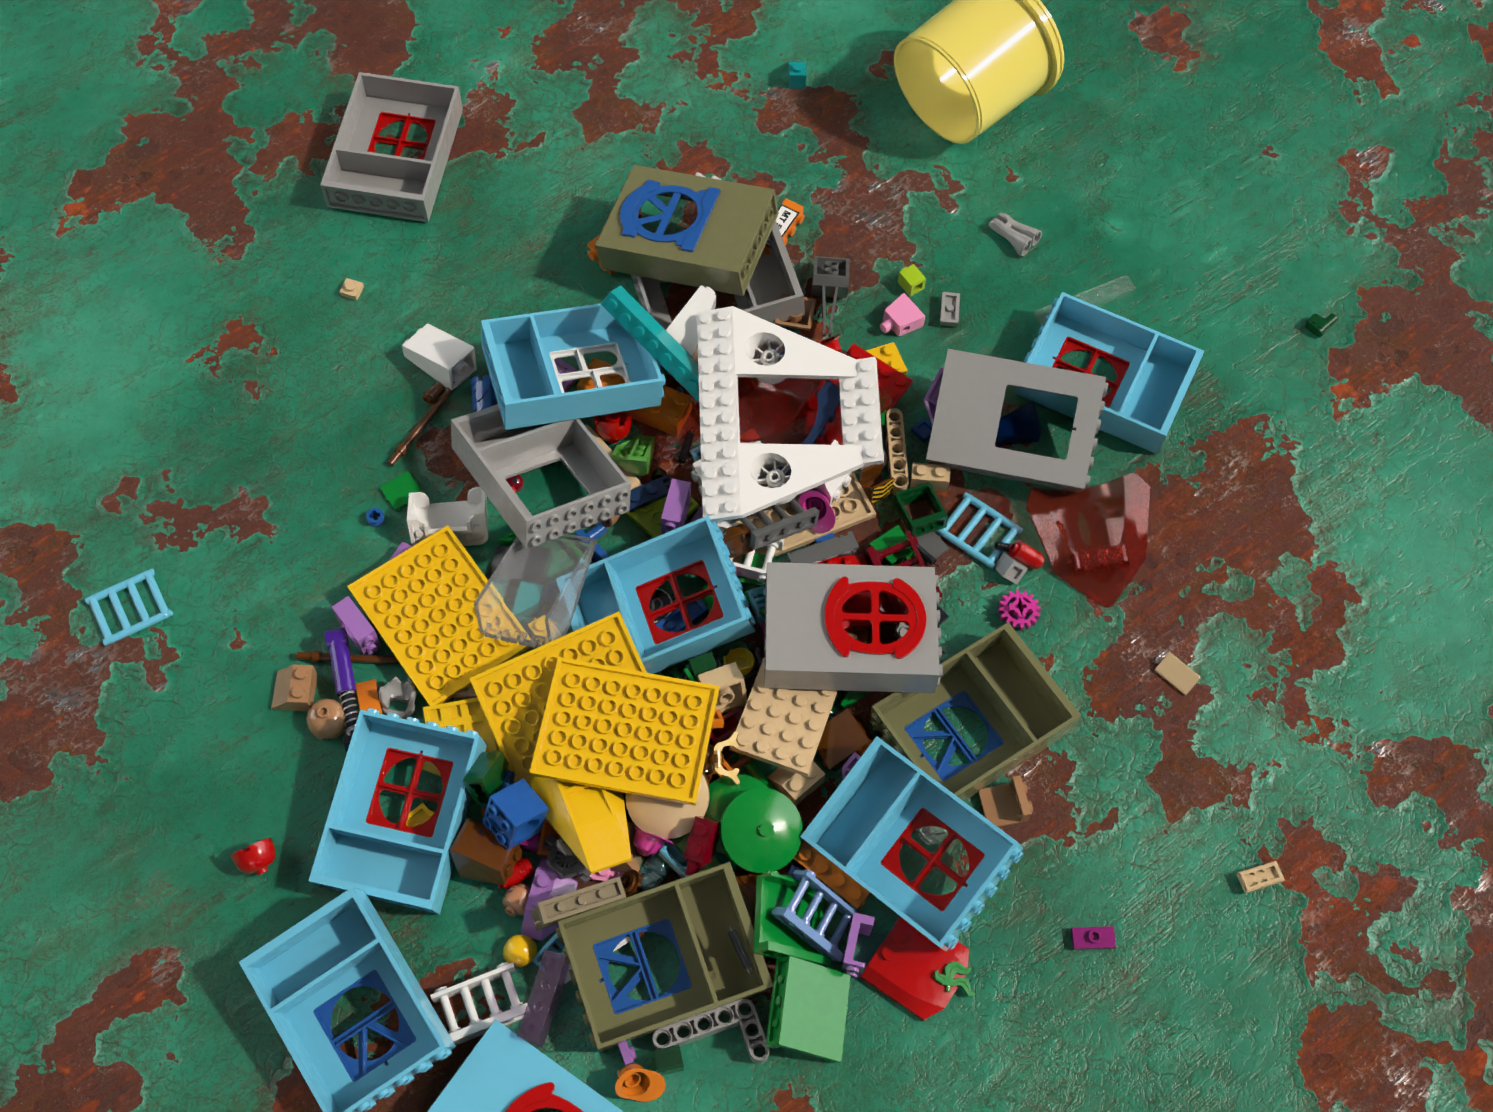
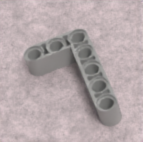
[653,999,769,1064]

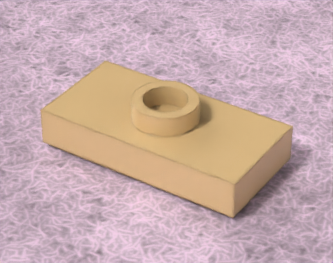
[1236,861,1285,894]

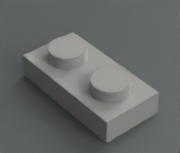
[940,292,960,327]

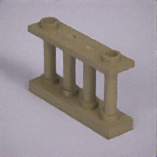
[530,877,626,931]

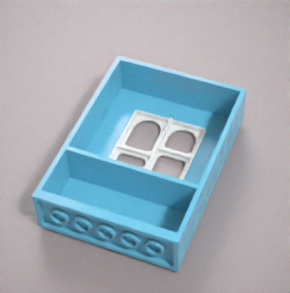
[481,304,665,430]

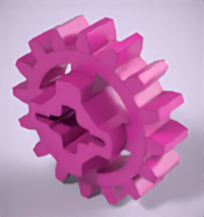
[998,589,1041,631]

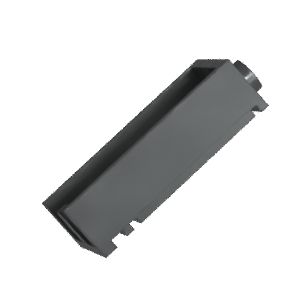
[784,531,859,564]

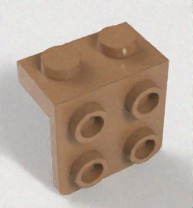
[978,775,1033,827]

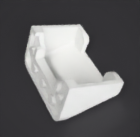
[407,487,488,546]

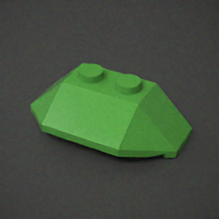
[611,435,656,476]

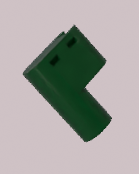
[1304,313,1338,338]

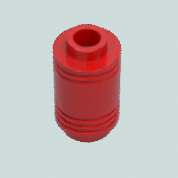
[1009,540,1044,570]
[498,858,535,890]

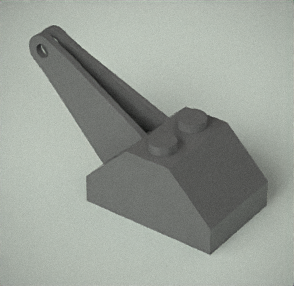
[811,256,849,337]

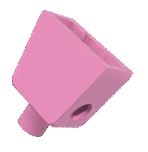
[880,293,925,336]

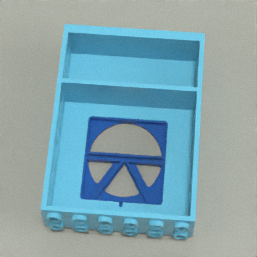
[239,887,456,1112]

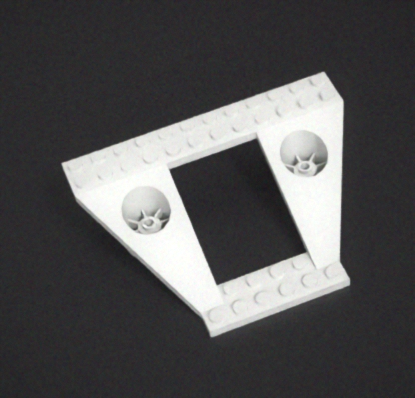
[697,306,884,522]

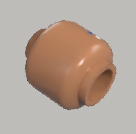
[502,883,531,917]

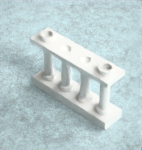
[716,521,784,584]
[430,962,532,1046]

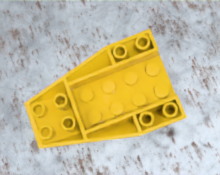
[530,776,632,874]

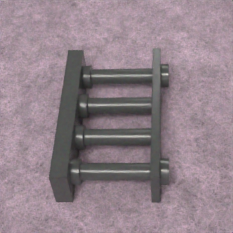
[728,498,819,550]

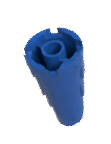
[470,375,498,412]

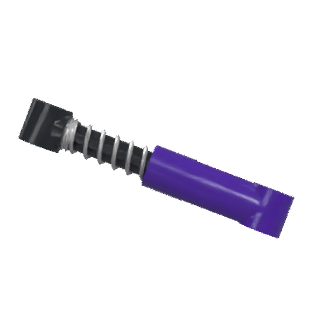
[325,627,358,753]

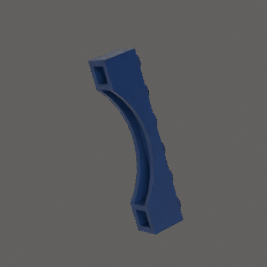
[766,379,841,476]

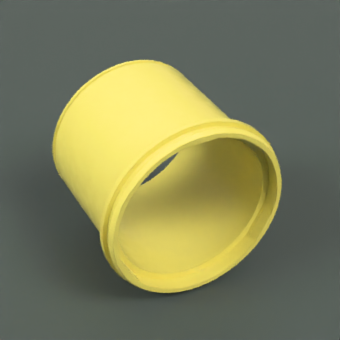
[894,0,1064,144]

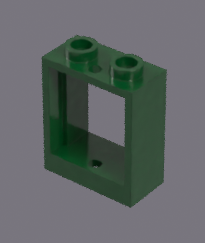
[894,482,948,537]

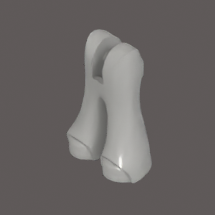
[988,213,1042,256]

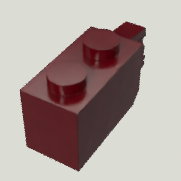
[683,816,720,876]

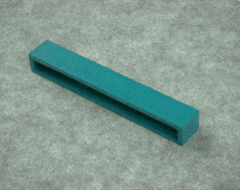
[601,285,699,402]

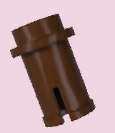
[422,381,445,404]

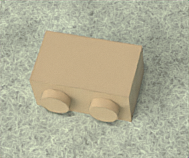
[910,462,950,492]

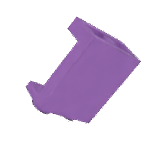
[840,912,875,979]

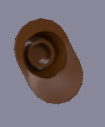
[722,524,759,558]

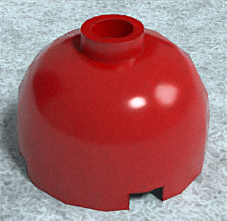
[594,412,631,444]
[231,837,276,876]

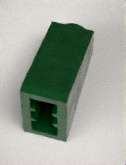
[463,751,509,805]

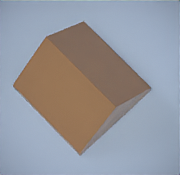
[775,293,816,331]

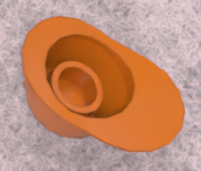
[615,1064,666,1102]

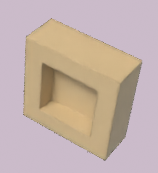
[339,278,364,301]

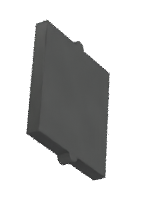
[912,532,949,566]

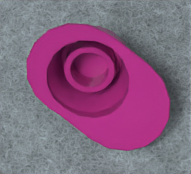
[798,491,835,533]
[633,827,673,856]

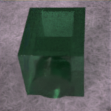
[650,1045,684,1075]

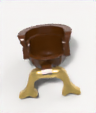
[703,732,739,784]

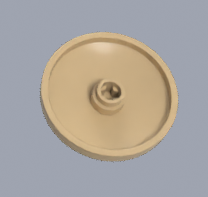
[626,773,709,839]

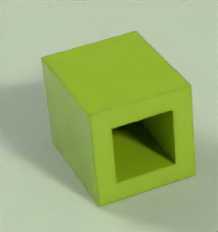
[898,264,926,297]

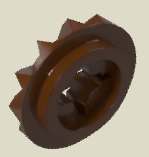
[620,870,643,898]

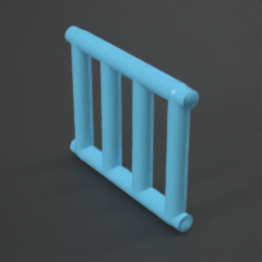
[935,492,1023,569]
[85,569,173,646]

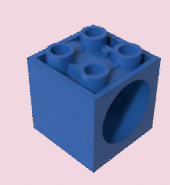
[482,778,549,851]

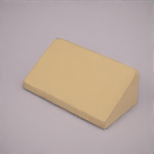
[1155,652,1200,696]

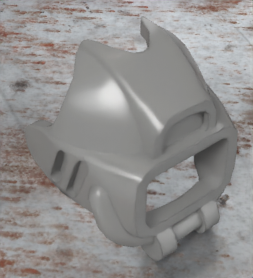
[379,677,416,719]

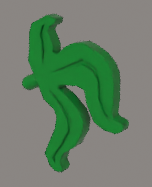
[934,962,975,997]

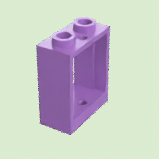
[661,479,691,534]
[332,596,381,655]

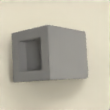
[994,552,1028,584]

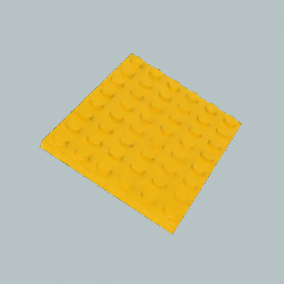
[347,525,534,706]
[469,611,647,786]
[529,657,720,806]

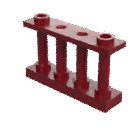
[866,531,943,615]

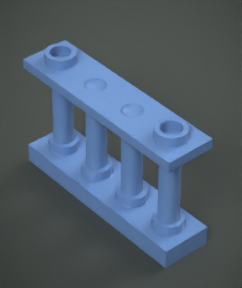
[771,869,858,962]

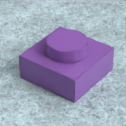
[618,1041,637,1066]

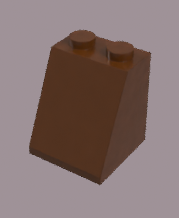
[816,708,875,771]
[450,818,522,885]

